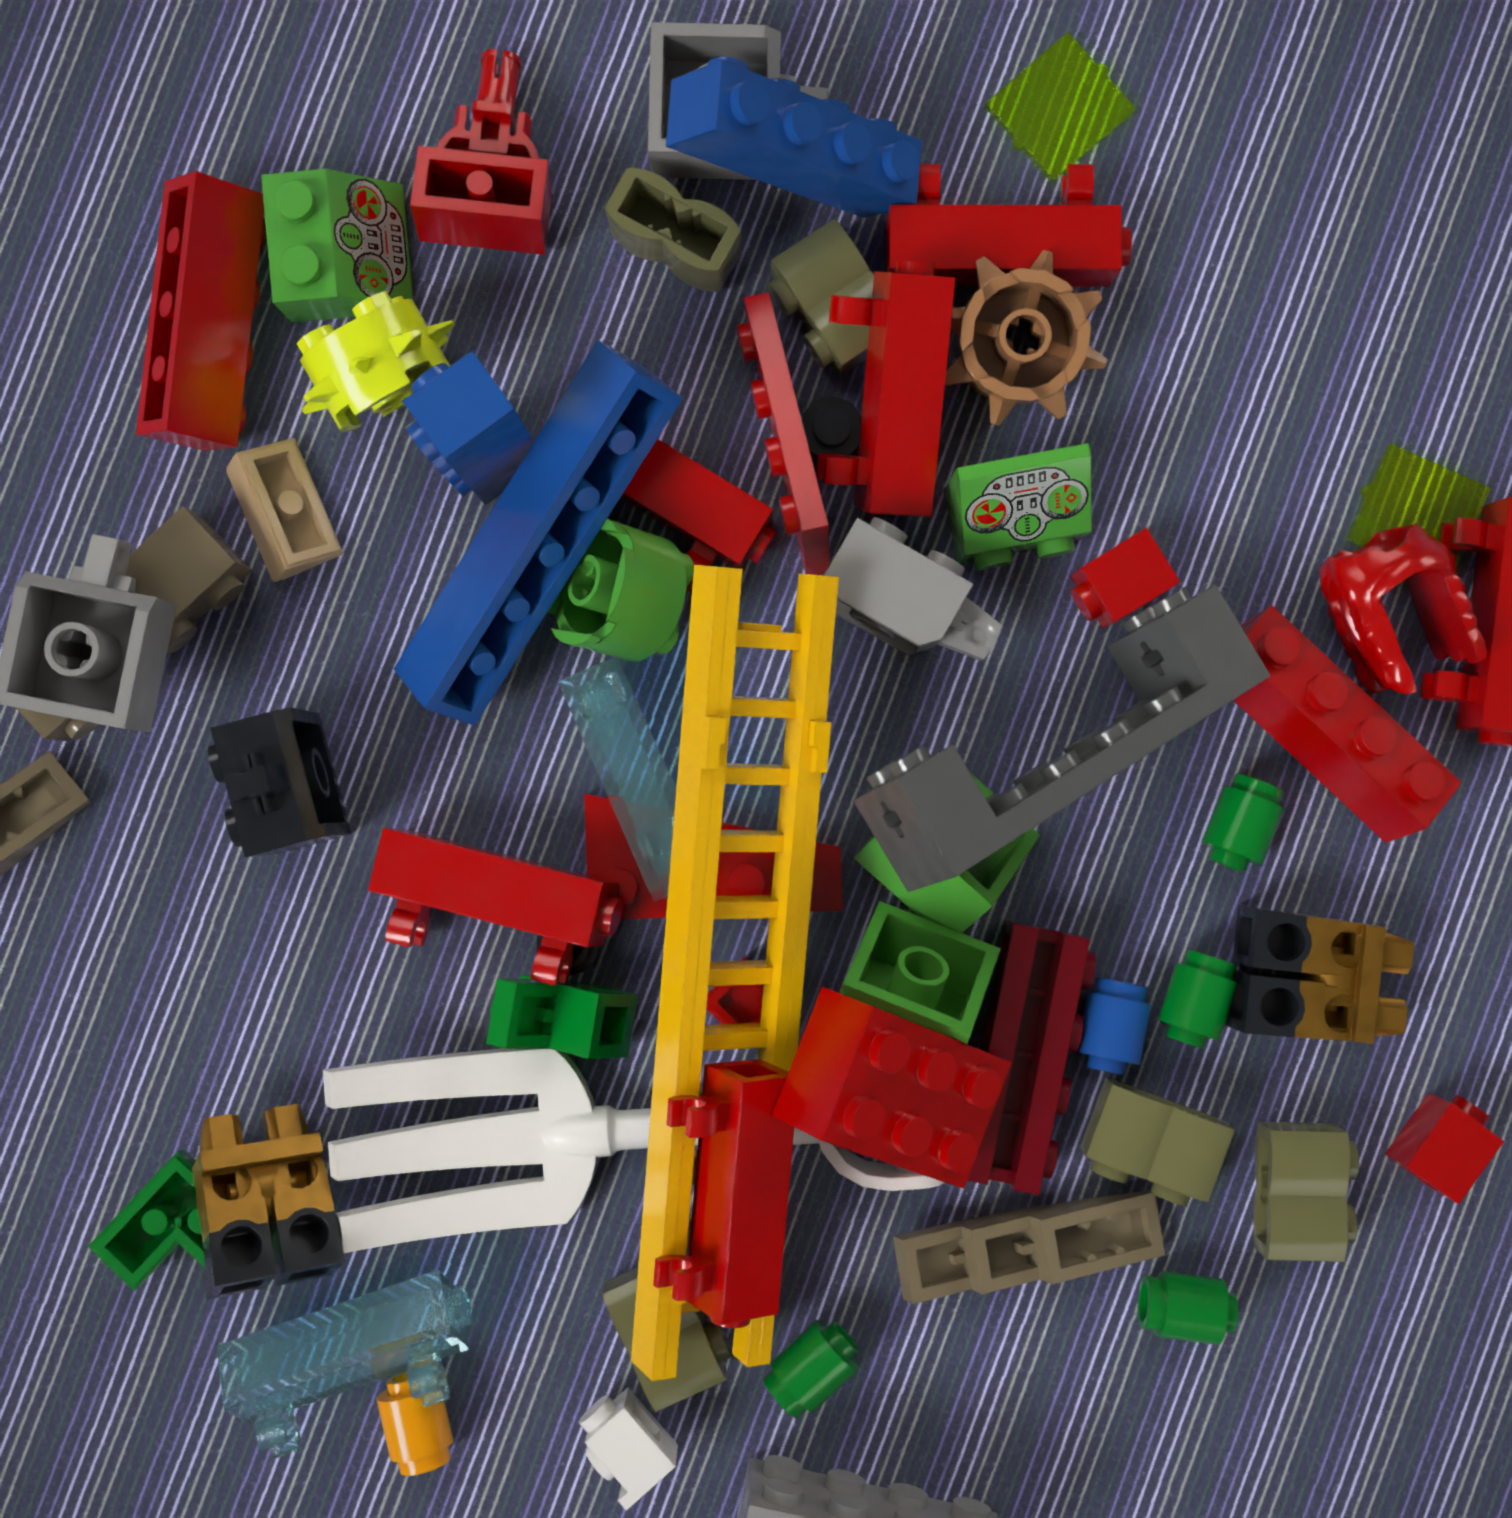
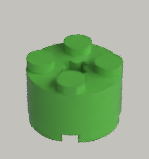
[547,518,694,662]

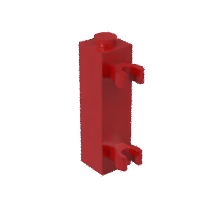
[885,164,1132,287]
[816,259,955,517]
[620,439,777,593]
[1420,496,1512,747]
[368,828,623,986]
[653,1059,794,1328]

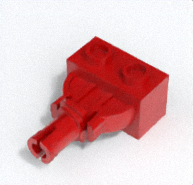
[410,49,552,255]

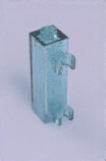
[558,657,676,902]
[216,1270,473,1458]

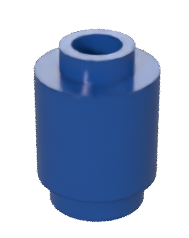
[1077,977,1151,1075]

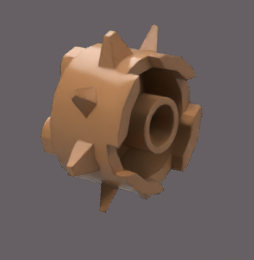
[945,250,1107,426]

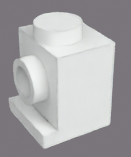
[579,1388,678,1511]

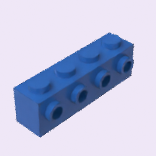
[666,57,922,218]
[402,351,534,505]

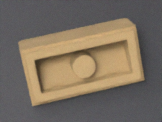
[226,438,343,582]

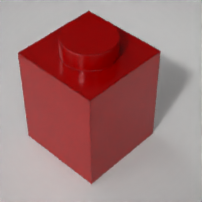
[1070,527,1180,628]
[1384,1093,1504,1205]

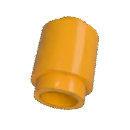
[376,1369,454,1476]

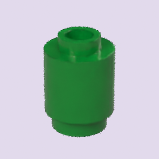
[1201,773,1285,873]
[1158,949,1239,1049]
[1137,1271,1238,1345]
[763,1320,859,1419]

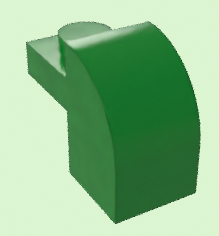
[486,974,638,1059]

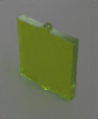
[985,32,1136,183]
[1346,443,1491,568]

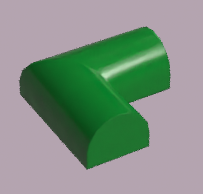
[87,1149,205,1291]

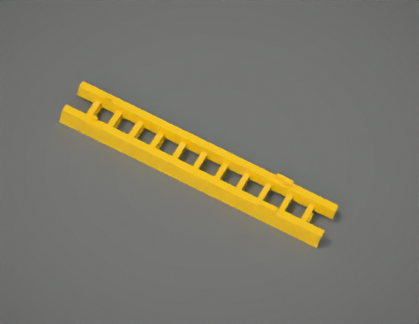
[631,565,839,1381]

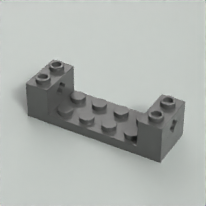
[853,584,1271,892]

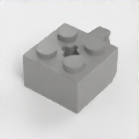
[648,22,828,180]
[824,517,1003,661]
[0,534,177,732]

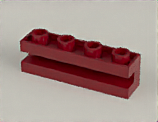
[967,920,1096,1195]

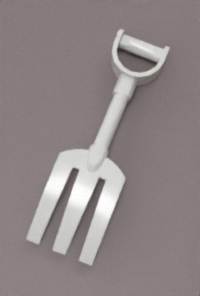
[323,1048,945,1253]

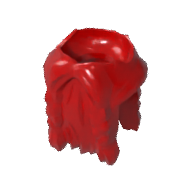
[1319,523,1487,694]

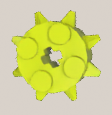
[296,291,455,432]

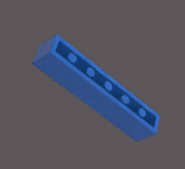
[394,340,683,726]

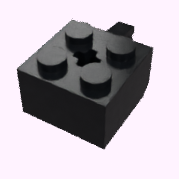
[208,708,351,857]

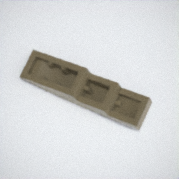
[0,751,90,877]
[893,1190,1165,1304]

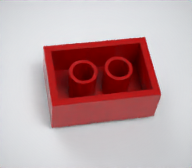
[772,987,1012,1189]

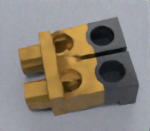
[1226,905,1414,1044]
[192,1104,345,1300]

